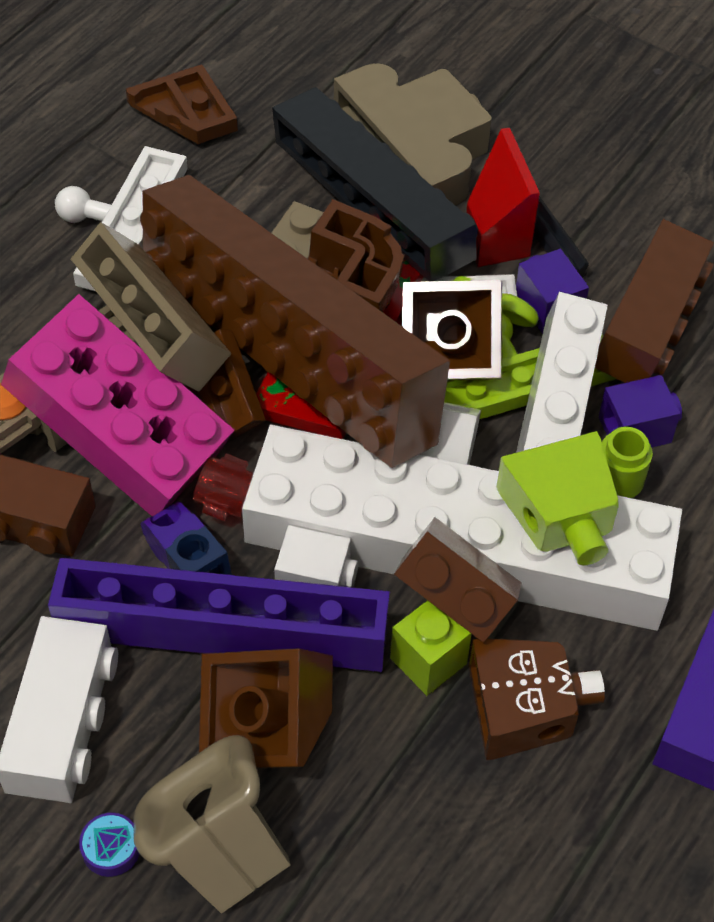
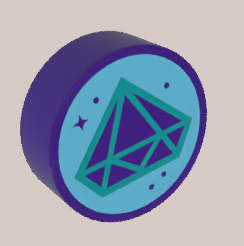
[79,813,140,877]

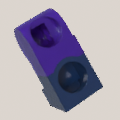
[141,501,232,575]

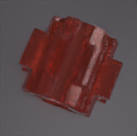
[193,453,254,522]

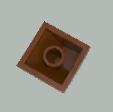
[402,280,502,381]
[199,648,333,768]

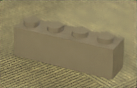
[71,222,231,391]

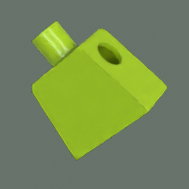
[496,431,619,566]

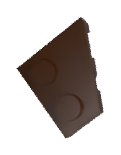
[126,64,238,144]
[180,329,266,442]

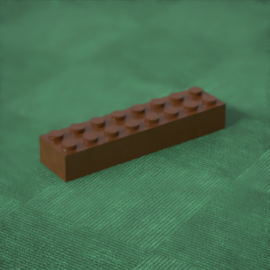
[140,174,450,468]

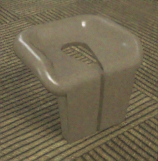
[134,735,290,914]

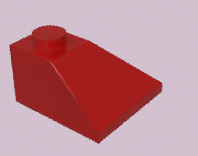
[466,127,540,267]

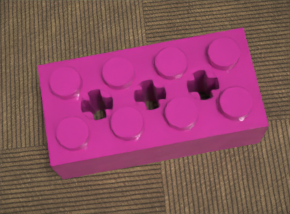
[1,294,234,516]

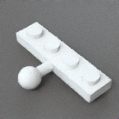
[55,146,188,291]

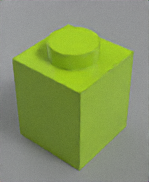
[390,600,472,696]

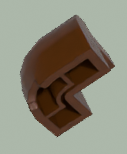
[308,199,405,312]

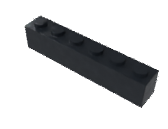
[272,87,478,282]

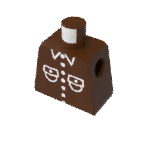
[469,639,605,760]

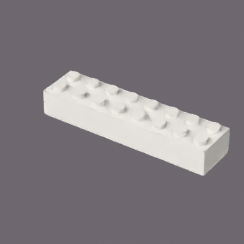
[242,424,682,631]

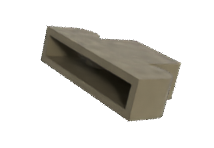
[334,63,492,206]

